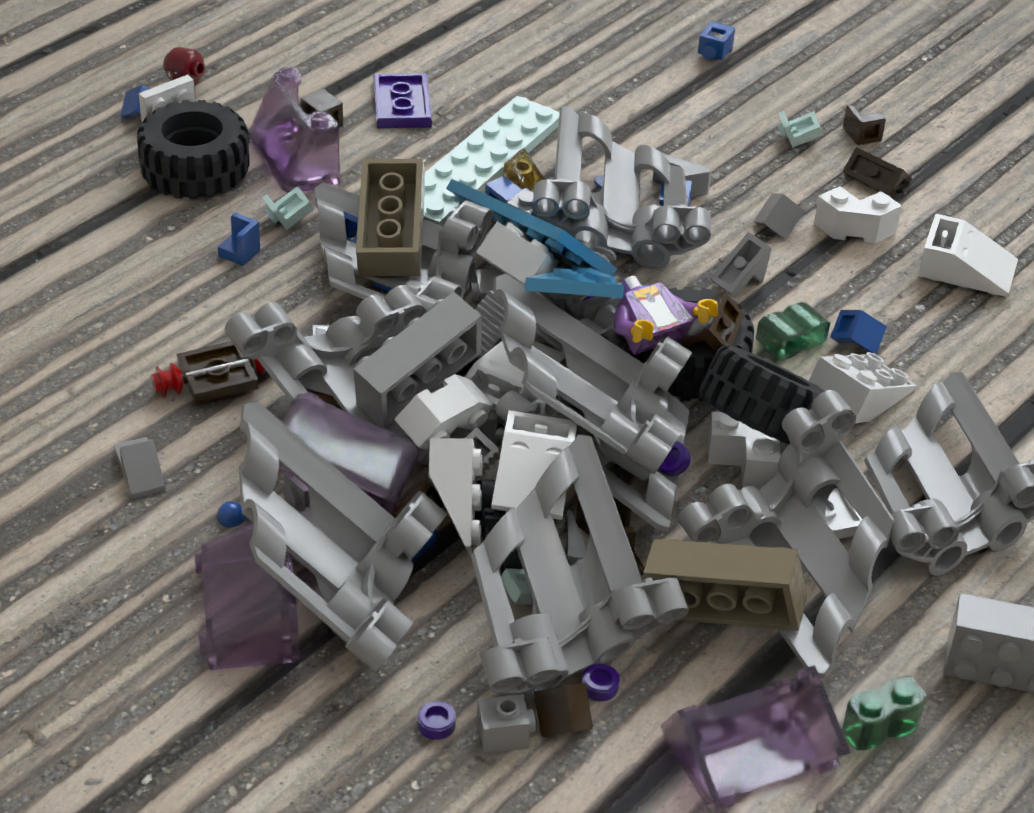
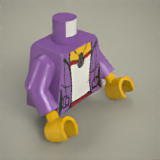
[614,276,718,355]

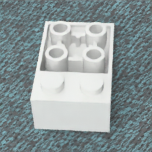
[918,214,1018,297]
[476,221,559,285]
[465,341,566,426]
[808,352,917,423]
[491,410,577,520]
[429,438,483,555]

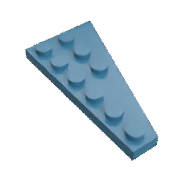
[446,179,617,276]
[525,265,624,298]

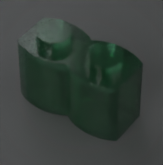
[755,302,830,360]
[841,676,927,750]

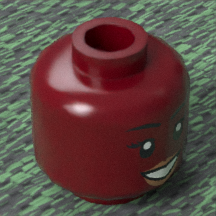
[163,47,205,84]

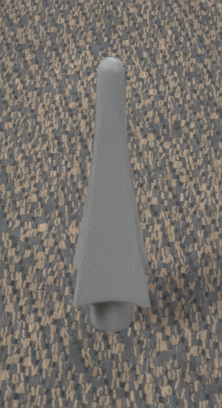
[565,510,587,565]

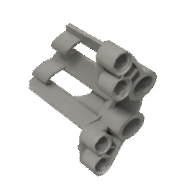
[532,106,711,270]
[224,285,473,465]

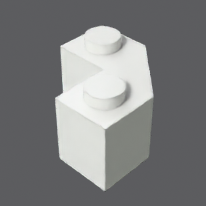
[814,186,902,244]
[394,374,495,450]
[707,412,781,490]

